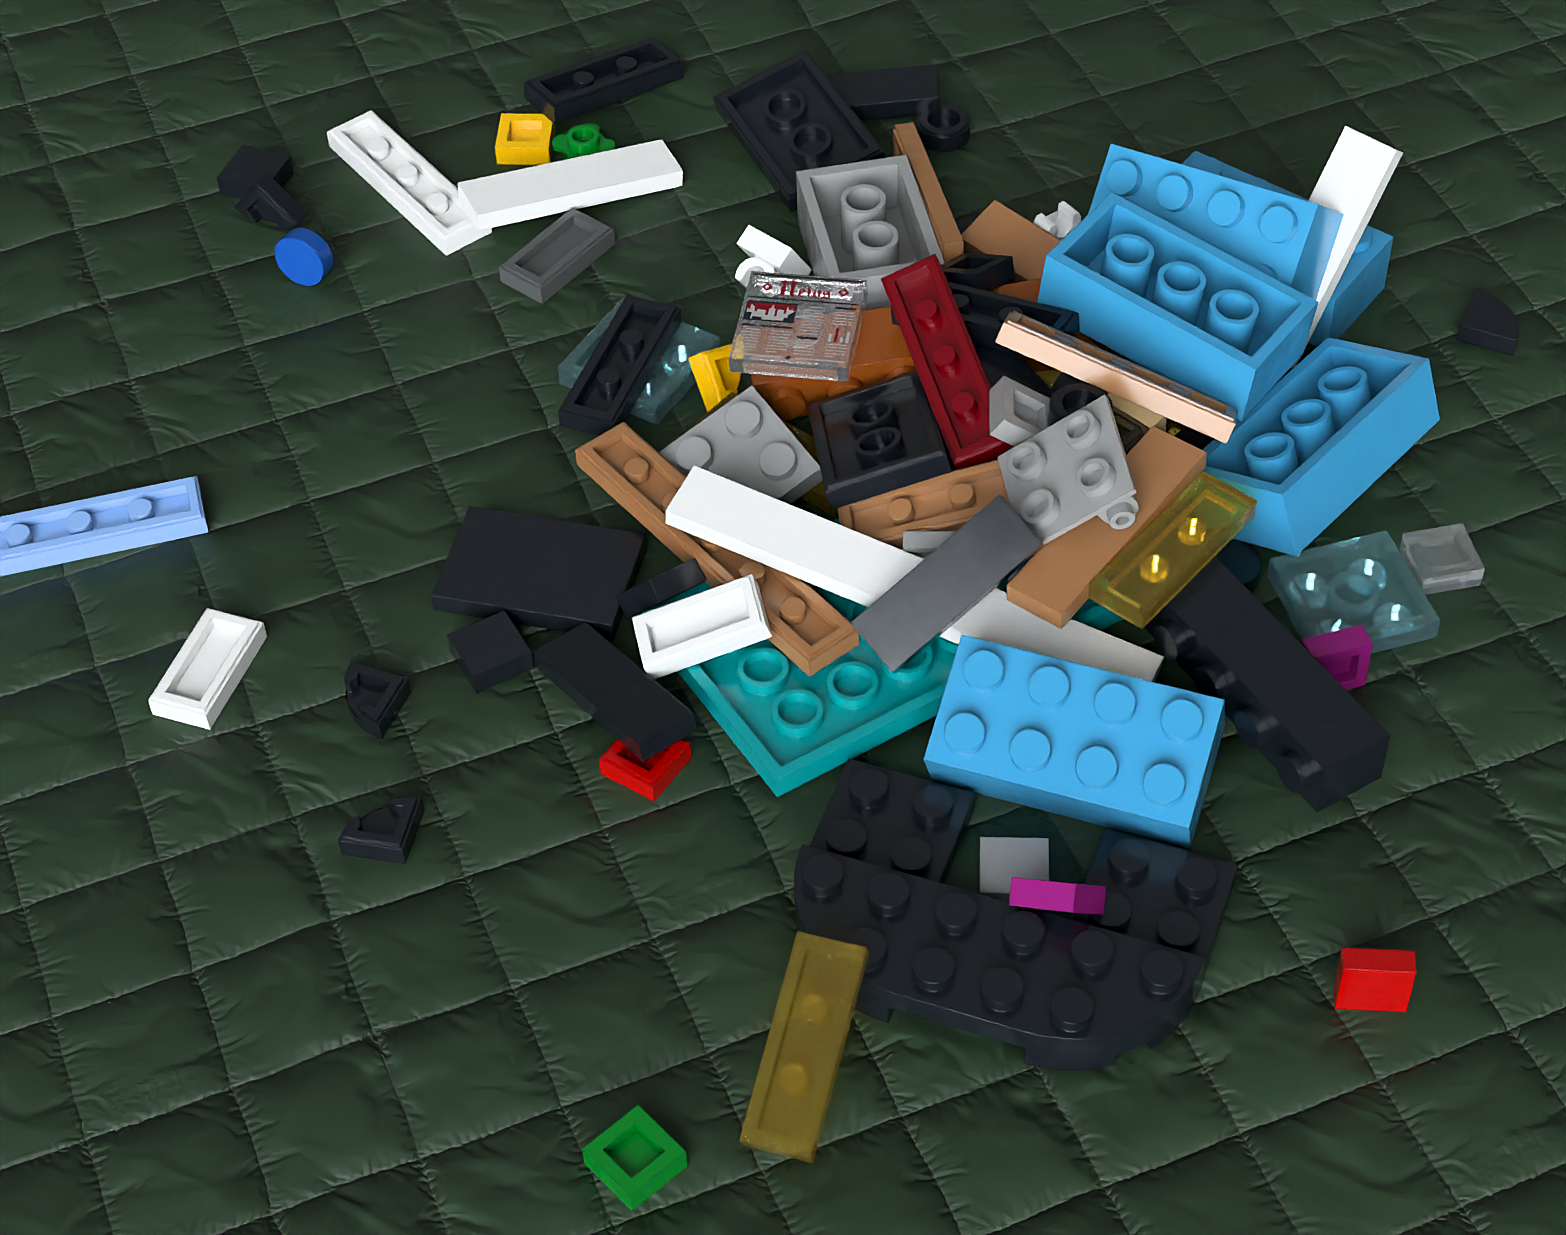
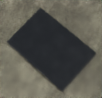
[713,50,885,212]
[808,370,952,510]
[431,506,647,640]

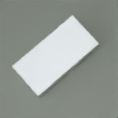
[632,574,772,679]
[148,608,267,730]

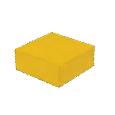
[495,113,556,165]

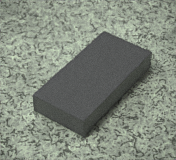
[499,208,616,304]

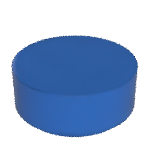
[274,228,333,286]

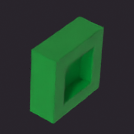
[582,1105,688,1211]

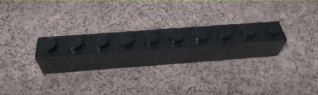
[976,346,1391,812]

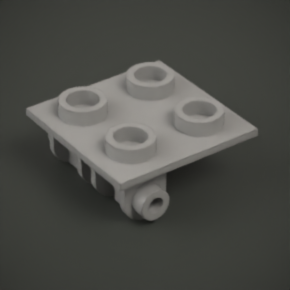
[997,395,1139,545]

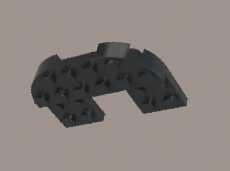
[794,758,1238,1070]

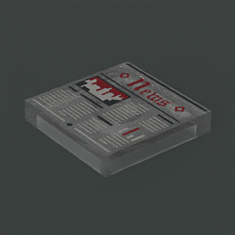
[728,271,868,382]

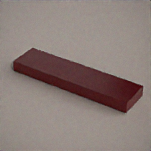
[881,254,1014,470]

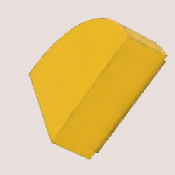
[688,341,747,413]

